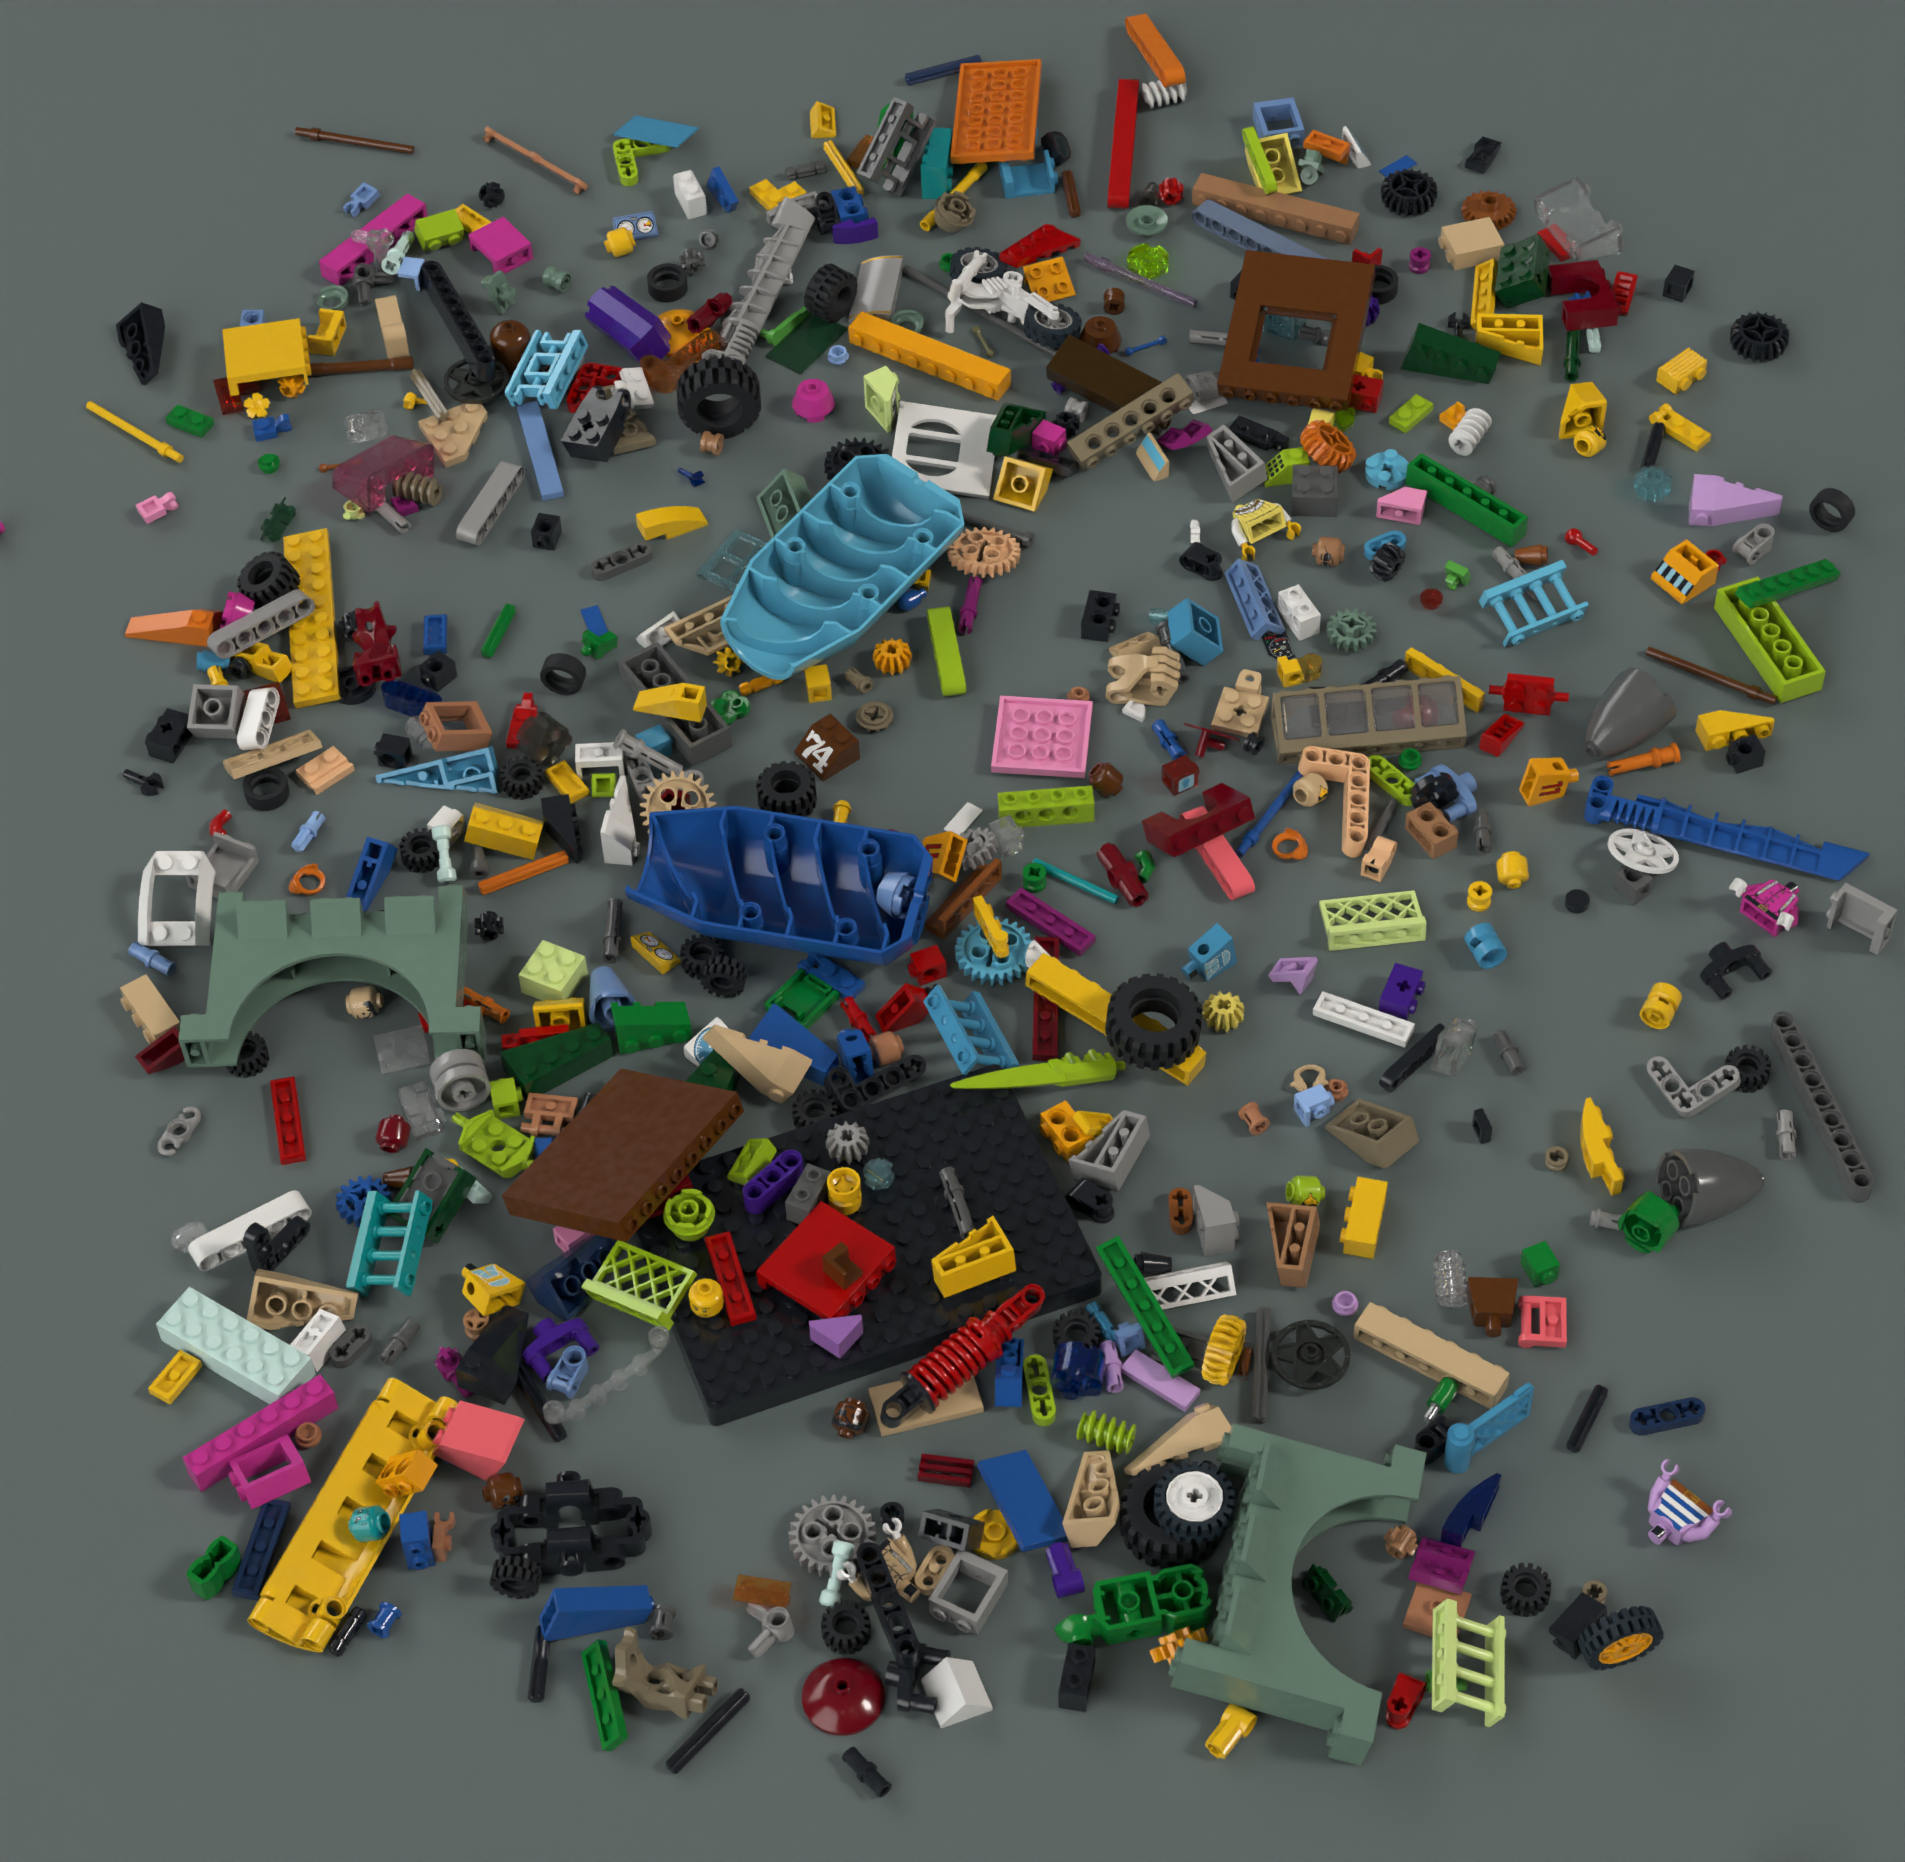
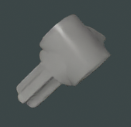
[746,1600,795,1658]

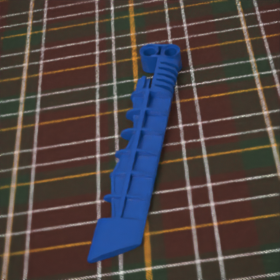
[1584,775,1870,881]

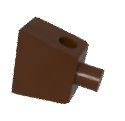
[1466,1277,1518,1338]

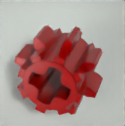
[1159,177,1183,205]

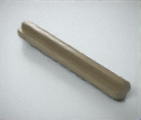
[410,369,449,421]

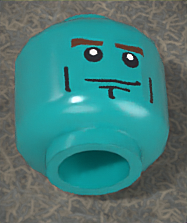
[348,1505,391,1542]

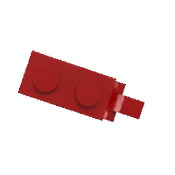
[506,692,538,750]
[501,1024,570,1051]

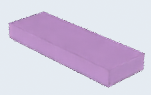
[1121,1349,1200,1412]

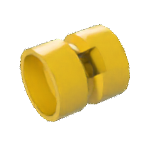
[1639,982,1682,1030]
[827,1167,862,1215]

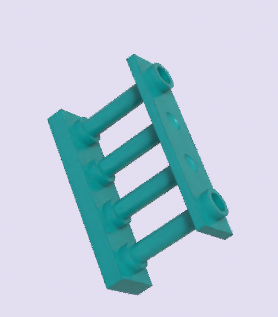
[346,1190,433,1297]

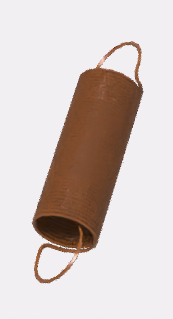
[1237,1343,1253,1381]

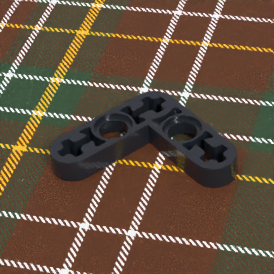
[243,1216,310,1273]

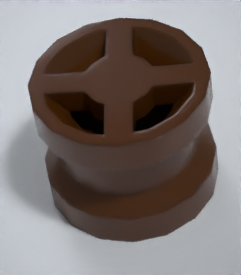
[1104,288,1125,315]

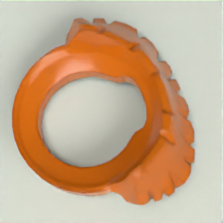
[1272,828,1308,860]
[289,863,325,896]

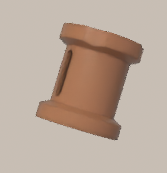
[1238,1102,1270,1135]

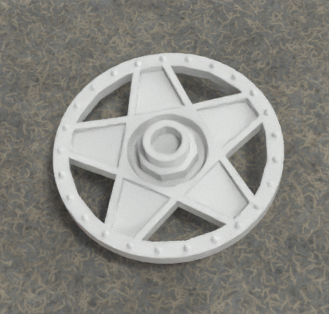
[1608,829,1679,874]

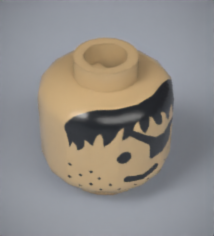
[346,986,384,1019]

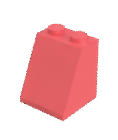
[432,1400,525,1481]

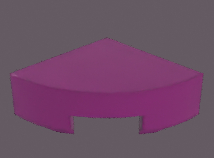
[390,497,419,517]

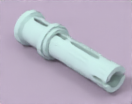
[381,230,415,275]

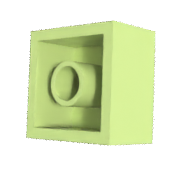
[518,940,588,1001]

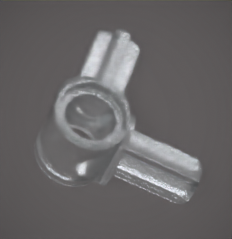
[351,229,394,271]

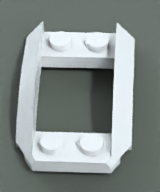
[138,851,216,946]

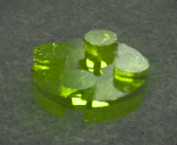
[1127,243,1169,281]

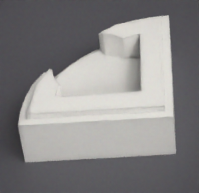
[1122,700,1146,722]
[1025,940,1050,969]

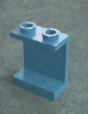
[999,150,1058,199]

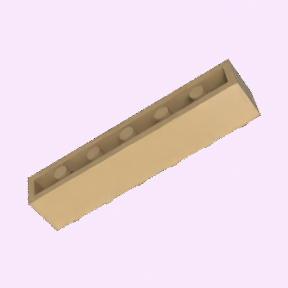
[1353,1302,1510,1409]

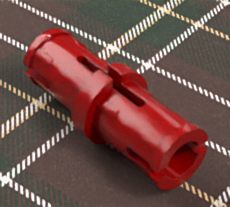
[840,996,877,1043]

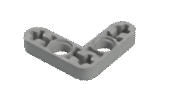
[624,753,704,803]
[1647,1056,1741,1118]

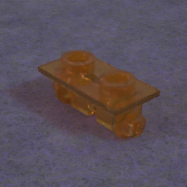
[732,1574,792,1609]

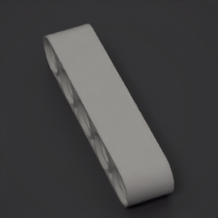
[456,461,525,546]
[207,589,315,659]

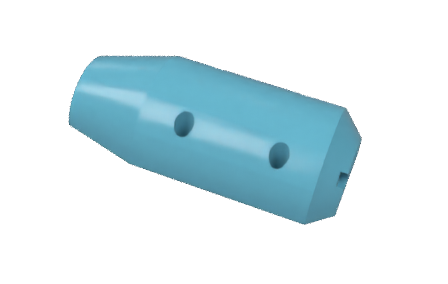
[720,454,964,680]

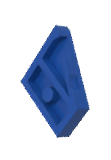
[706,166,739,213]

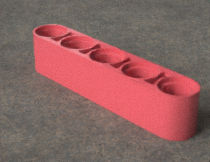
[1179,806,1255,901]

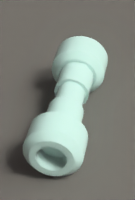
[432,825,457,884]
[819,1540,855,1608]

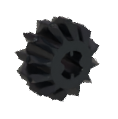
[1369,542,1406,582]

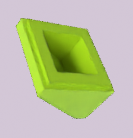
[591,773,616,798]

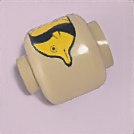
[1293,773,1328,807]

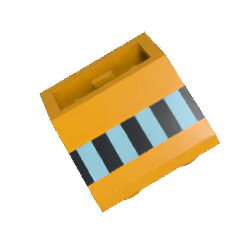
[1650,539,1719,605]

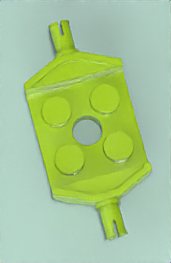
[451,1110,535,1178]

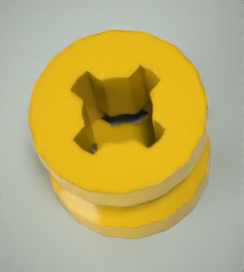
[1467,881,1492,912]

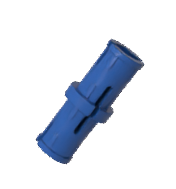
[1151,719,1186,762]

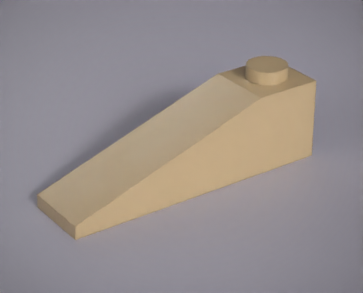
[703,1024,812,1104]

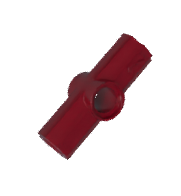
[686,292,733,334]
[1097,842,1149,908]

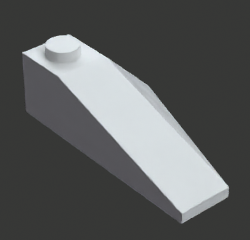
[600,775,640,866]

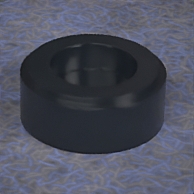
[1565,889,1590,913]

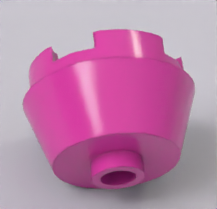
[792,379,835,423]
[219,591,255,634]

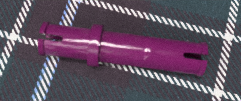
[958,576,983,634]

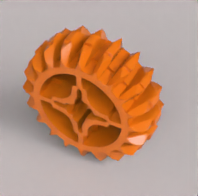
[1300,420,1357,474]

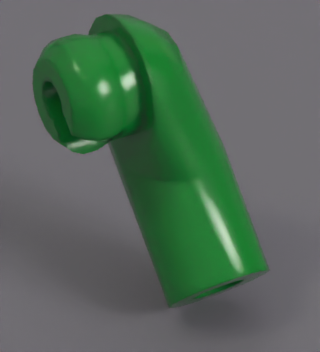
[1135,849,1156,883]

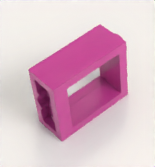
[228,1434,311,1509]

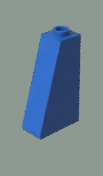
[748,1003,840,1086]
[539,1585,654,1641]

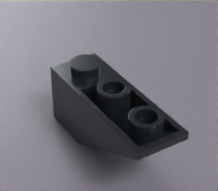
[541,794,583,864]

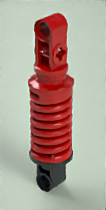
[880,1284,1045,1428]

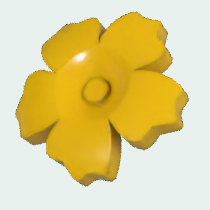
[243,392,271,419]

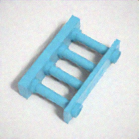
[1479,560,1589,647]

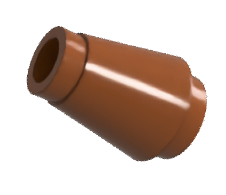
[1515,544,1548,566]

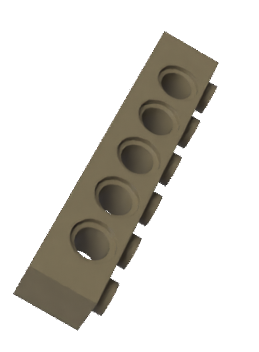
[1067,373,1194,471]

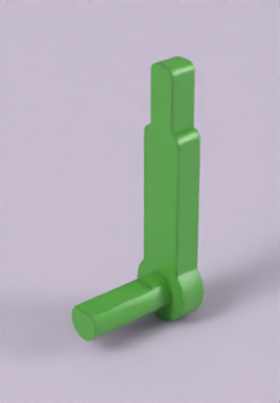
[759,306,810,346]

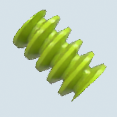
[1076,1410,1136,1455]

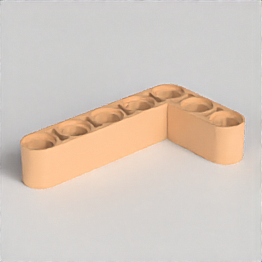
[1298,746,1370,858]

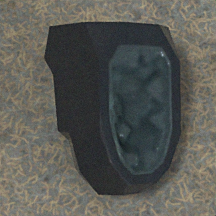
[1041,131,1071,164]

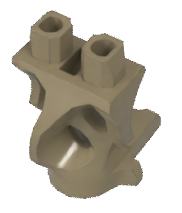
[612,1626,718,1719]

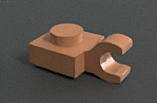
[432,1512,456,1562]

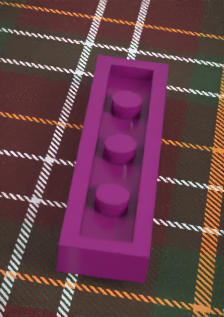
[1006,888,1096,956]

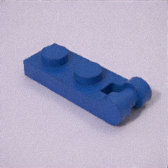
[797,953,865,999]

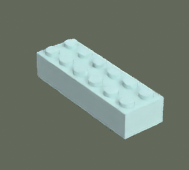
[156,1287,316,1404]

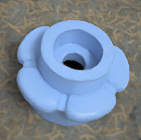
[828,345,849,365]

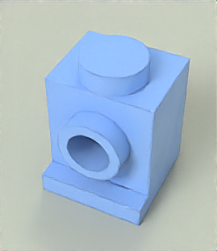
[1294,1084,1335,1127]

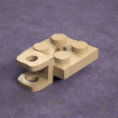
[1211,669,1269,737]

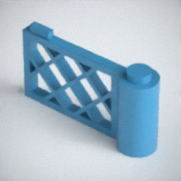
[1443,1383,1534,1474]

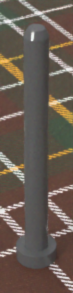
[962,512,1035,548]

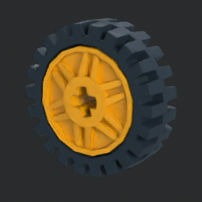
[1578,1606,1664,1670]

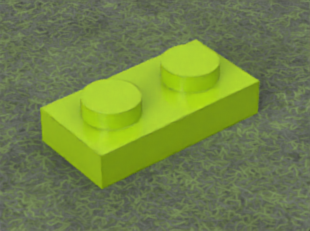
[1389,394,1434,433]

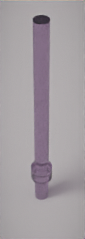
[1084,253,1198,308]

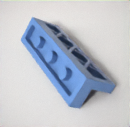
[1224,558,1285,640]

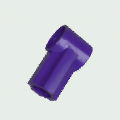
[1046,1542,1085,1599]

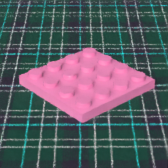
[991,696,1093,778]

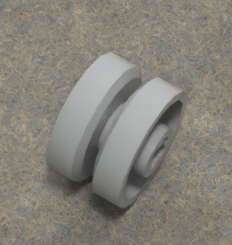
[429,1049,491,1112]

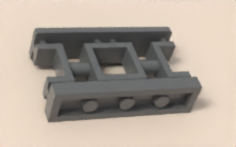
[857,97,937,196]

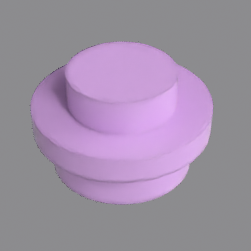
[1332,1291,1358,1316]

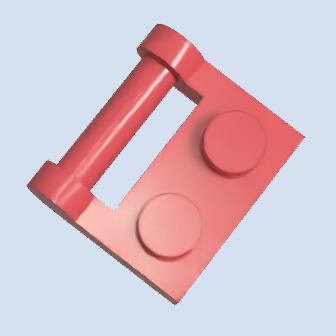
[1518,1296,1567,1348]

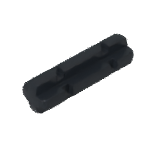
[328,1606,367,1657]

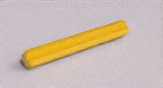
[823,140,864,196]

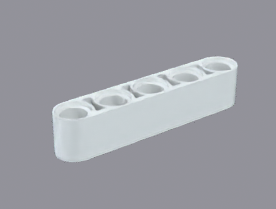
[188,1190,312,1271]

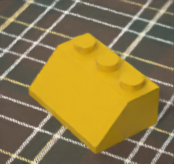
[464,802,544,860]

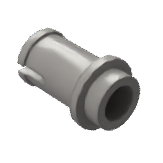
[1589,1208,1622,1231]

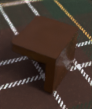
[822,1242,863,1290]

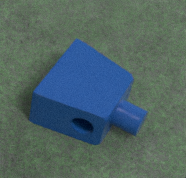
[837,1029,874,1086]

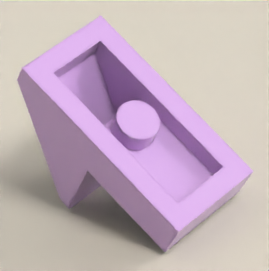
[1268,956,1318,995]

